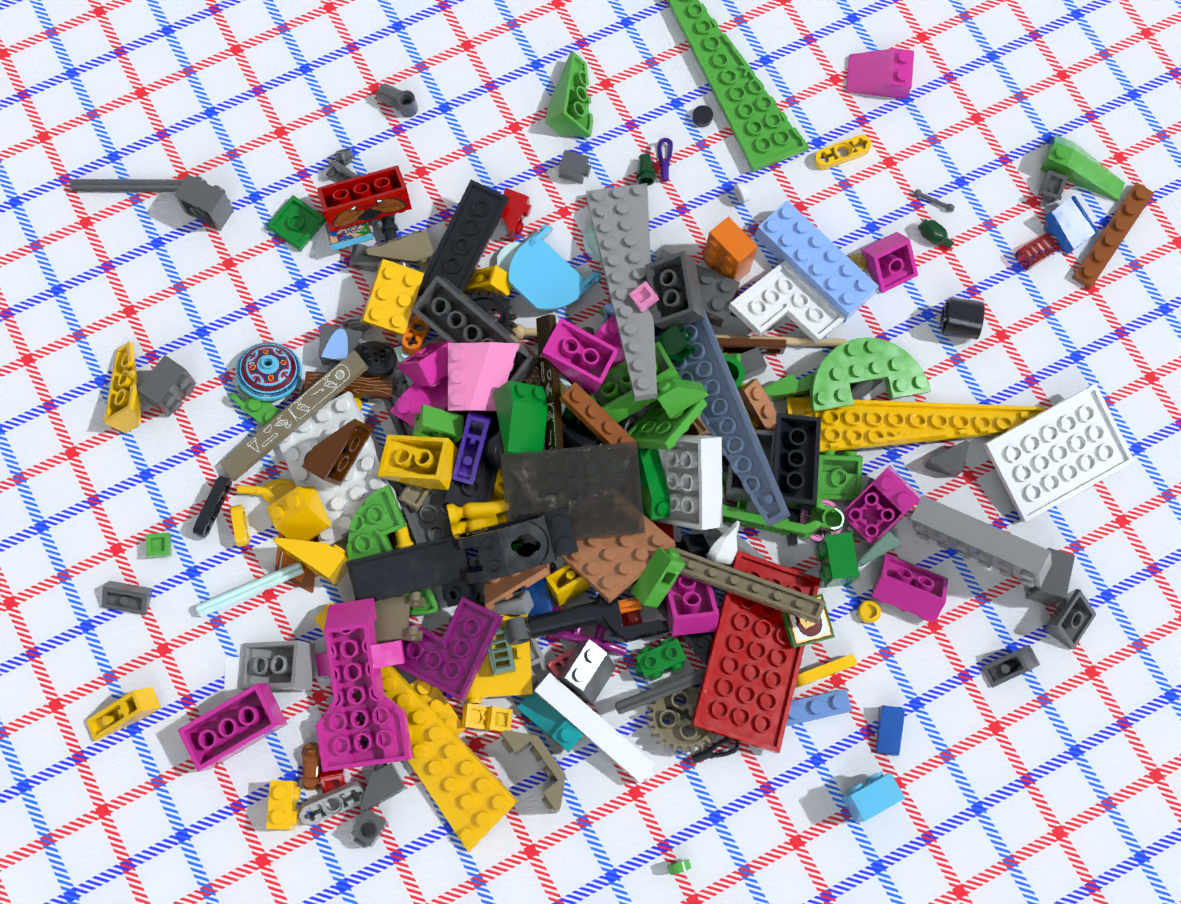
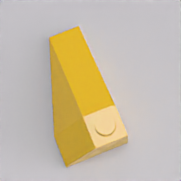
[103,342,142,433]

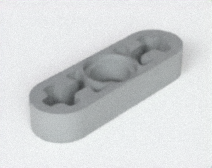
[300,781,365,825]

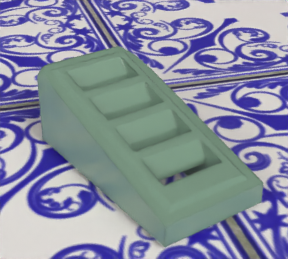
[857,531,901,567]
[488,626,516,676]

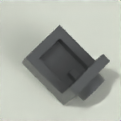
[1038,170,1068,203]

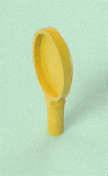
[237,479,296,505]

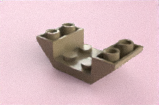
[501,730,566,813]

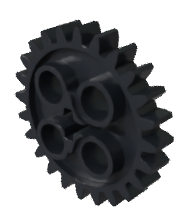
[467,290,518,336]

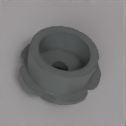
[335,148,355,164]

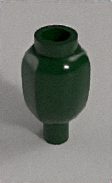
[917,219,954,249]

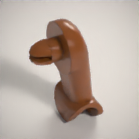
[301,742,321,790]

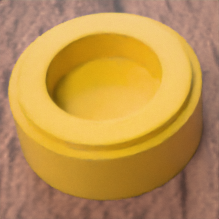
[857,600,881,624]

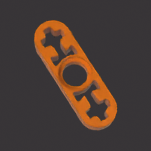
[401,314,431,355]

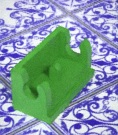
[412,404,463,445]

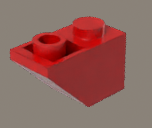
[501,188,532,241]

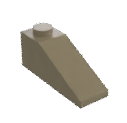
[363,229,434,263]

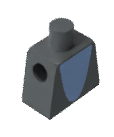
[319,324,365,373]

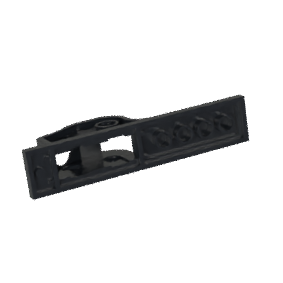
[346,507,579,602]

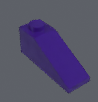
[452,411,492,485]

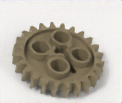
[646,685,717,755]

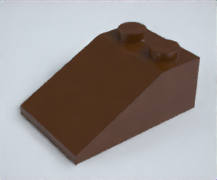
[302,418,374,486]

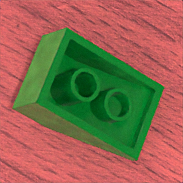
[493,381,548,458]

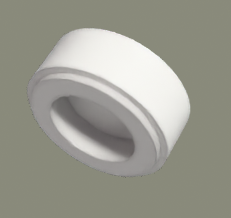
[734,181,750,204]

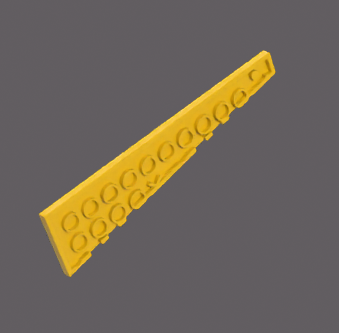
[786,397,1046,452]
[314,603,518,852]

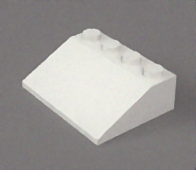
[658,435,723,530]

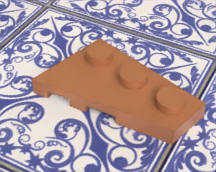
[484,563,550,610]

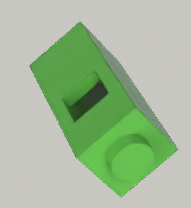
[630,547,686,608]

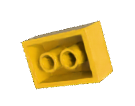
[360,259,424,336]

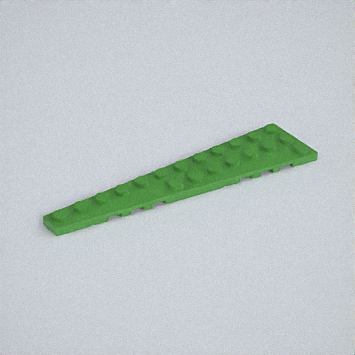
[667,0,809,172]

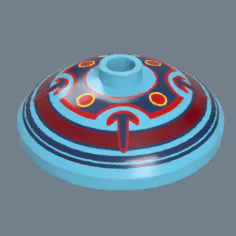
[235,342,302,401]

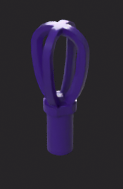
[657,138,673,182]

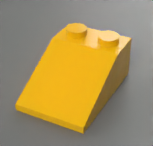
[377,435,458,490]
[273,538,348,586]

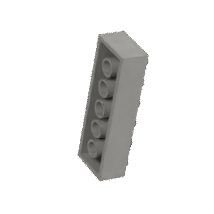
[910,495,1052,588]

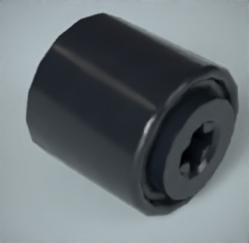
[940,297,985,340]

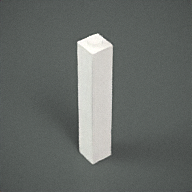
[534,673,655,783]

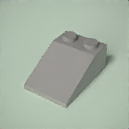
[240,640,315,691]

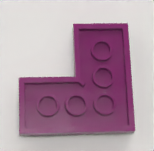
[394,597,504,701]

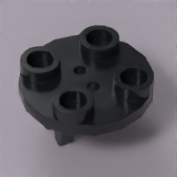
[355,341,397,376]

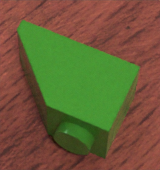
[657,378,708,418]

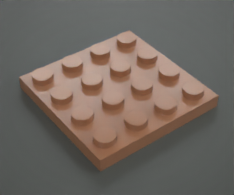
[559,488,675,603]

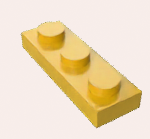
[410,678,466,736]

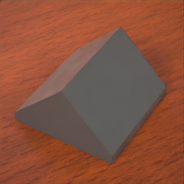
[1043,589,1096,650]

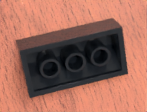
[773,413,821,511]

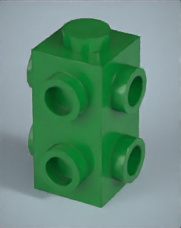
[633,638,687,681]

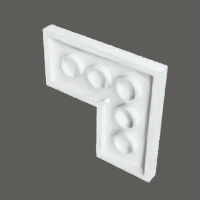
[728,260,846,344]

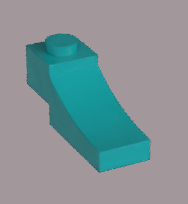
[517,692,584,753]

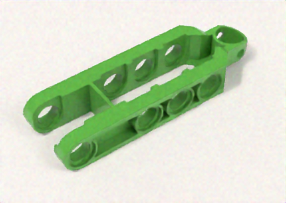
[722,472,844,539]

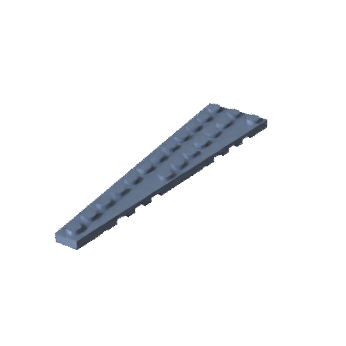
[654,307,790,526]

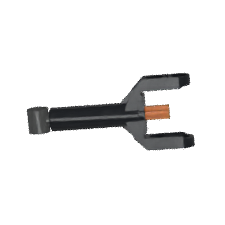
[506,578,670,645]

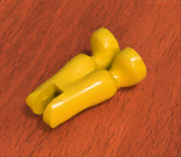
[446,499,513,535]

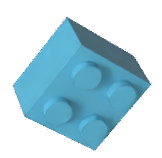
[841,771,905,823]

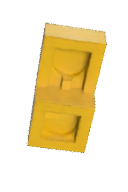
[461,703,513,732]

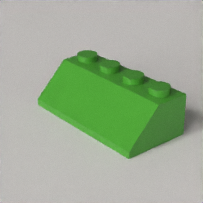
[586,341,681,423]

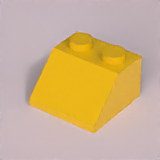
[266,486,332,541]

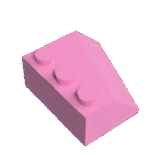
[448,342,520,411]

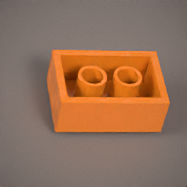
[703,216,758,281]

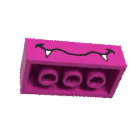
[178,683,288,772]

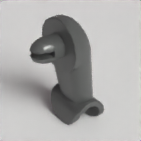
[326,160,361,180]

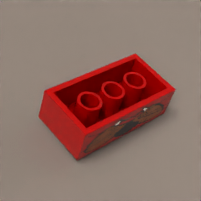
[317,165,412,232]

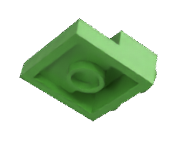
[817,450,863,500]

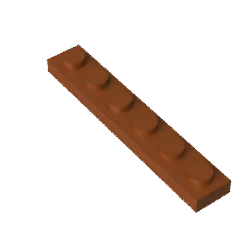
[1072,182,1154,289]

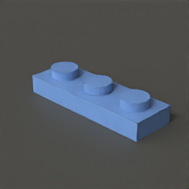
[786,689,852,727]

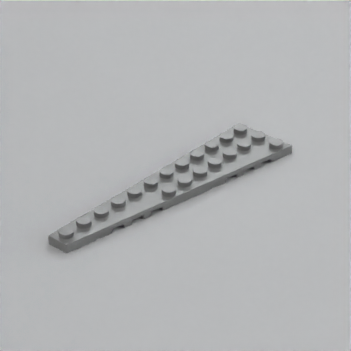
[586,183,657,401]

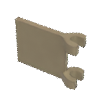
[374,592,425,643]

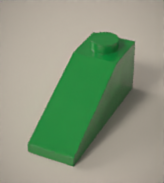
[636,449,670,520]

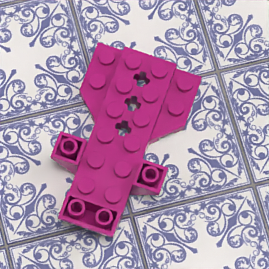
[315,598,413,772]

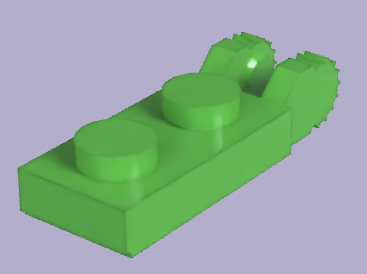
[228,385,282,426]

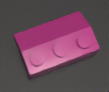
[871,553,948,622]

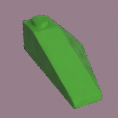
[545,51,593,138]
[1040,135,1125,201]

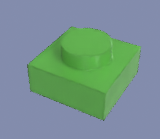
[146,532,171,558]

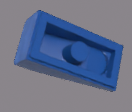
[876,705,905,756]

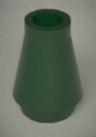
[636,153,657,186]

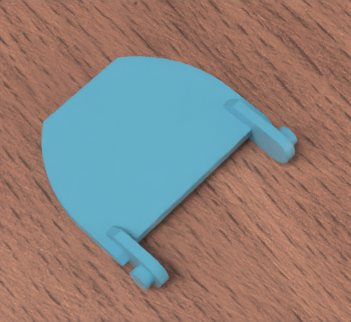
[508,224,602,311]

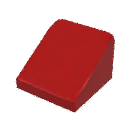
[319,769,346,795]

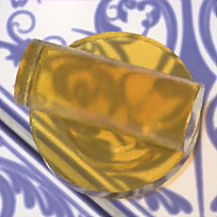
[847,253,867,272]

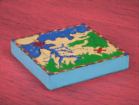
[324,221,374,251]

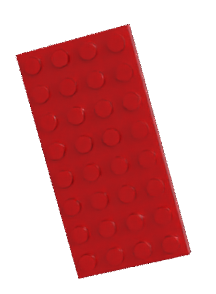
[691,551,821,754]

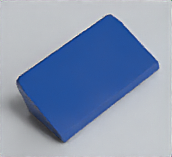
[521,577,553,617]

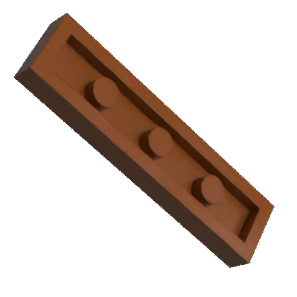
[559,382,639,462]

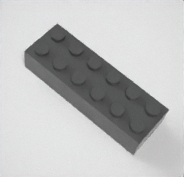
[411,276,539,383]

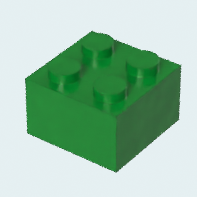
[815,532,860,588]

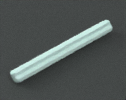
[196,562,304,617]

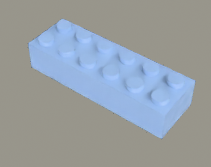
[755,200,878,323]

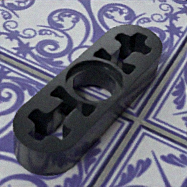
[193,476,232,538]

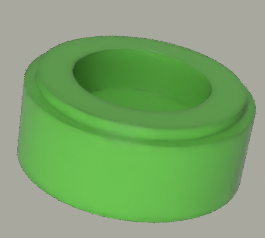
[667,859,691,875]

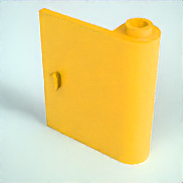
[465,614,533,704]

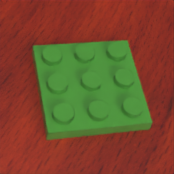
[627,398,708,450]

